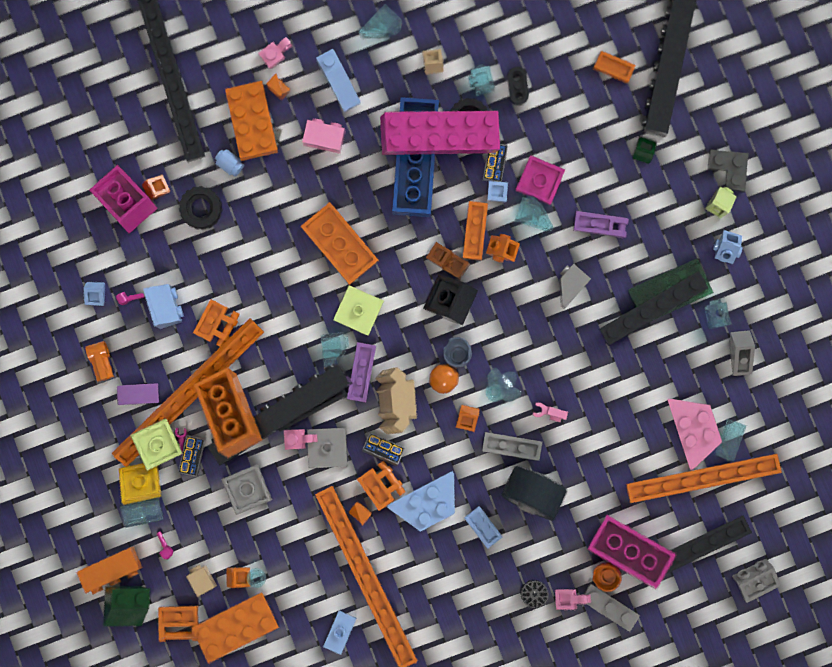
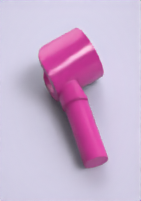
[116,292,144,305]
[175,428,188,455]
[157,532,173,560]

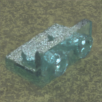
[120,497,164,528]

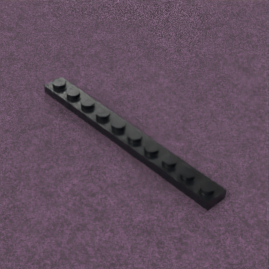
[137,0,206,163]

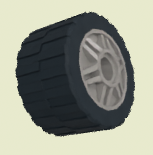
[501,466,567,520]

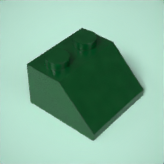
[103,586,150,626]

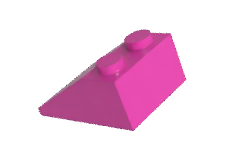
[89,165,158,233]

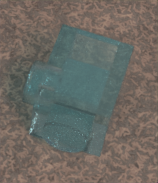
[468,65,495,96]

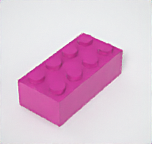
[588,515,676,590]

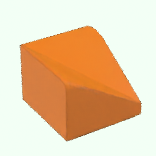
[267,74,290,100]
[349,502,372,526]

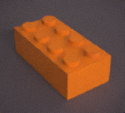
[194,367,262,458]

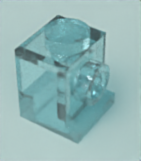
[705,299,732,329]

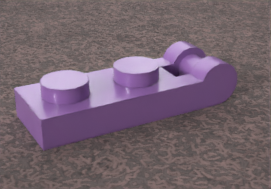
[573,211,629,238]

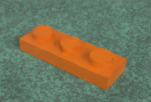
[463,201,488,261]

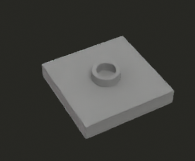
[307,428,347,468]
[222,464,272,515]

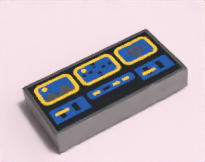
[483,144,508,182]
[362,433,405,466]
[178,435,206,477]

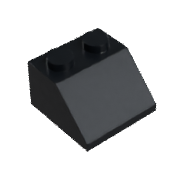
[423,274,478,325]

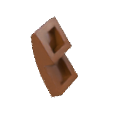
[426,242,470,280]

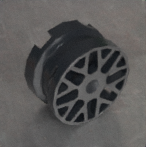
[520,579,548,608]

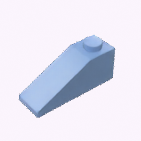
[316,49,361,112]

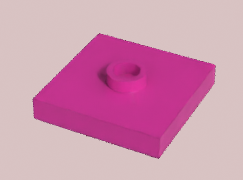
[515,155,565,205]

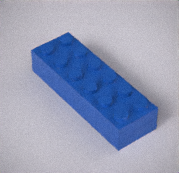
[392,97,439,217]

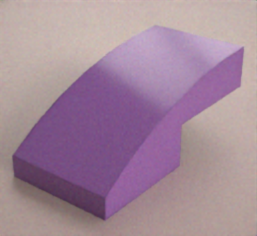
[117,383,159,405]

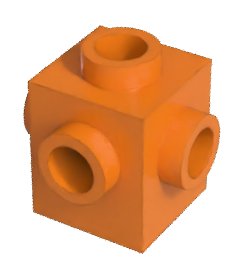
[486,234,520,263]

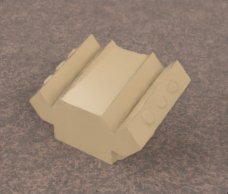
[375,367,417,434]

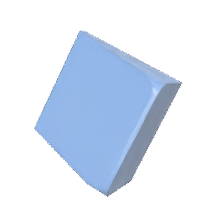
[84,282,105,306]

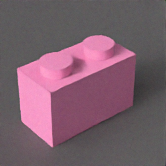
[302,119,345,154]

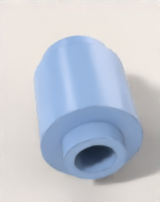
[215,149,244,177]

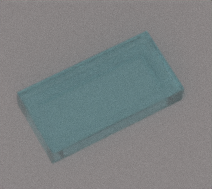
[715,419,747,462]

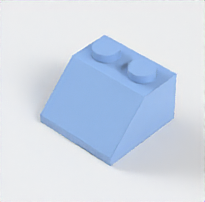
[143,284,184,329]

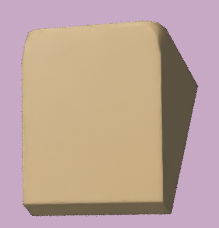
[422,49,444,74]

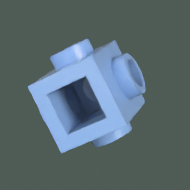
[713,230,743,264]

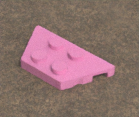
[668,399,722,470]

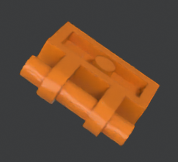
[193,299,240,347]
[357,461,406,511]

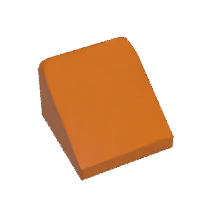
[142,175,170,201]
[456,405,480,432]
[227,567,250,588]

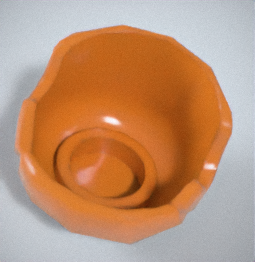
[429,364,459,394]
[592,562,622,592]

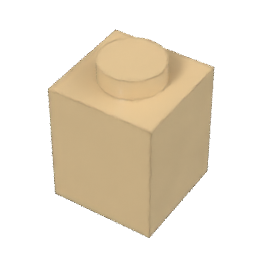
[186,565,217,597]

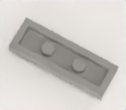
[482,432,542,461]
[583,584,640,632]

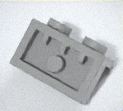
[732,559,781,603]

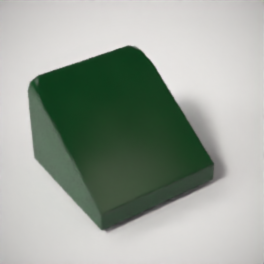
[632,136,657,164]

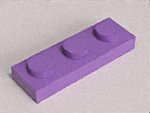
[347,342,376,403]

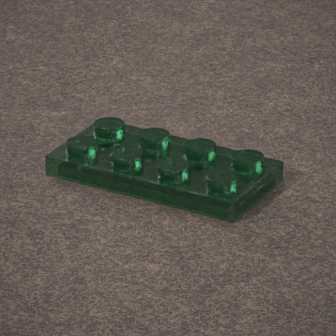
[627,258,714,322]

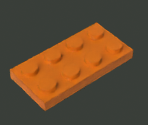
[225,81,278,161]
[301,202,379,285]
[191,592,279,663]

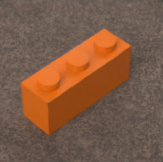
[76,547,142,595]

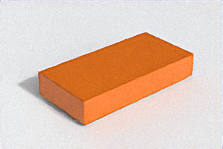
[593,51,636,84]

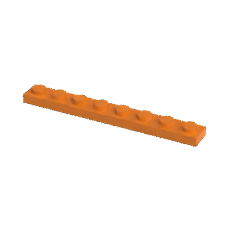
[626,454,782,503]

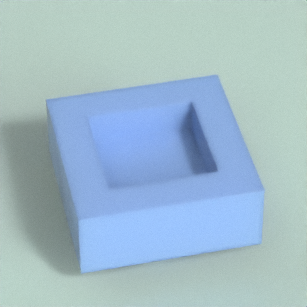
[487,181,508,202]

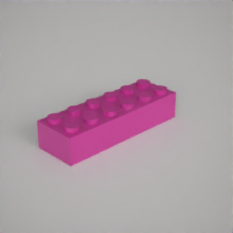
[380,111,500,155]

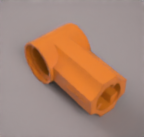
[85,341,114,382]

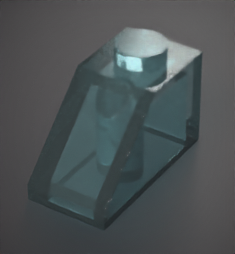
[359,4,402,39]
[515,196,553,233]
[321,332,349,372]

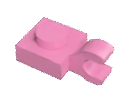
[258,37,292,69]
[532,403,568,422]
[284,429,318,450]
[555,589,591,610]

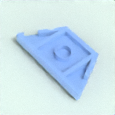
[387,471,455,532]

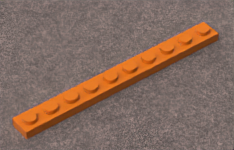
[112,318,264,467]
[315,486,418,667]

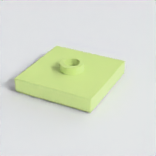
[334,285,384,336]
[130,418,183,470]

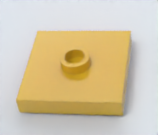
[118,463,161,505]

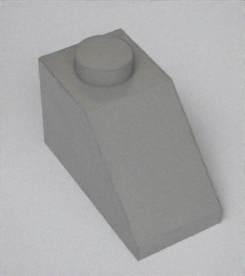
[559,264,591,309]
[729,331,755,376]

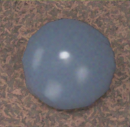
[443,337,472,368]

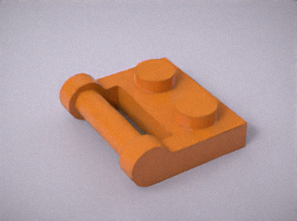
[158,606,199,642]

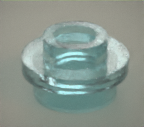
[247,568,266,588]

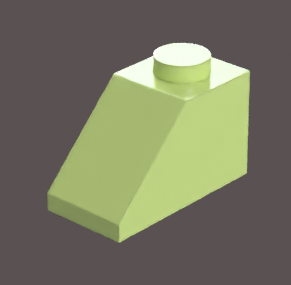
[705,187,737,218]

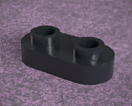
[507,67,529,106]

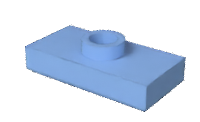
[464,506,503,549]
[323,610,357,655]

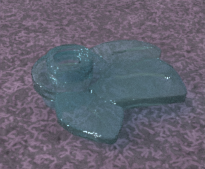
[485,368,522,402]

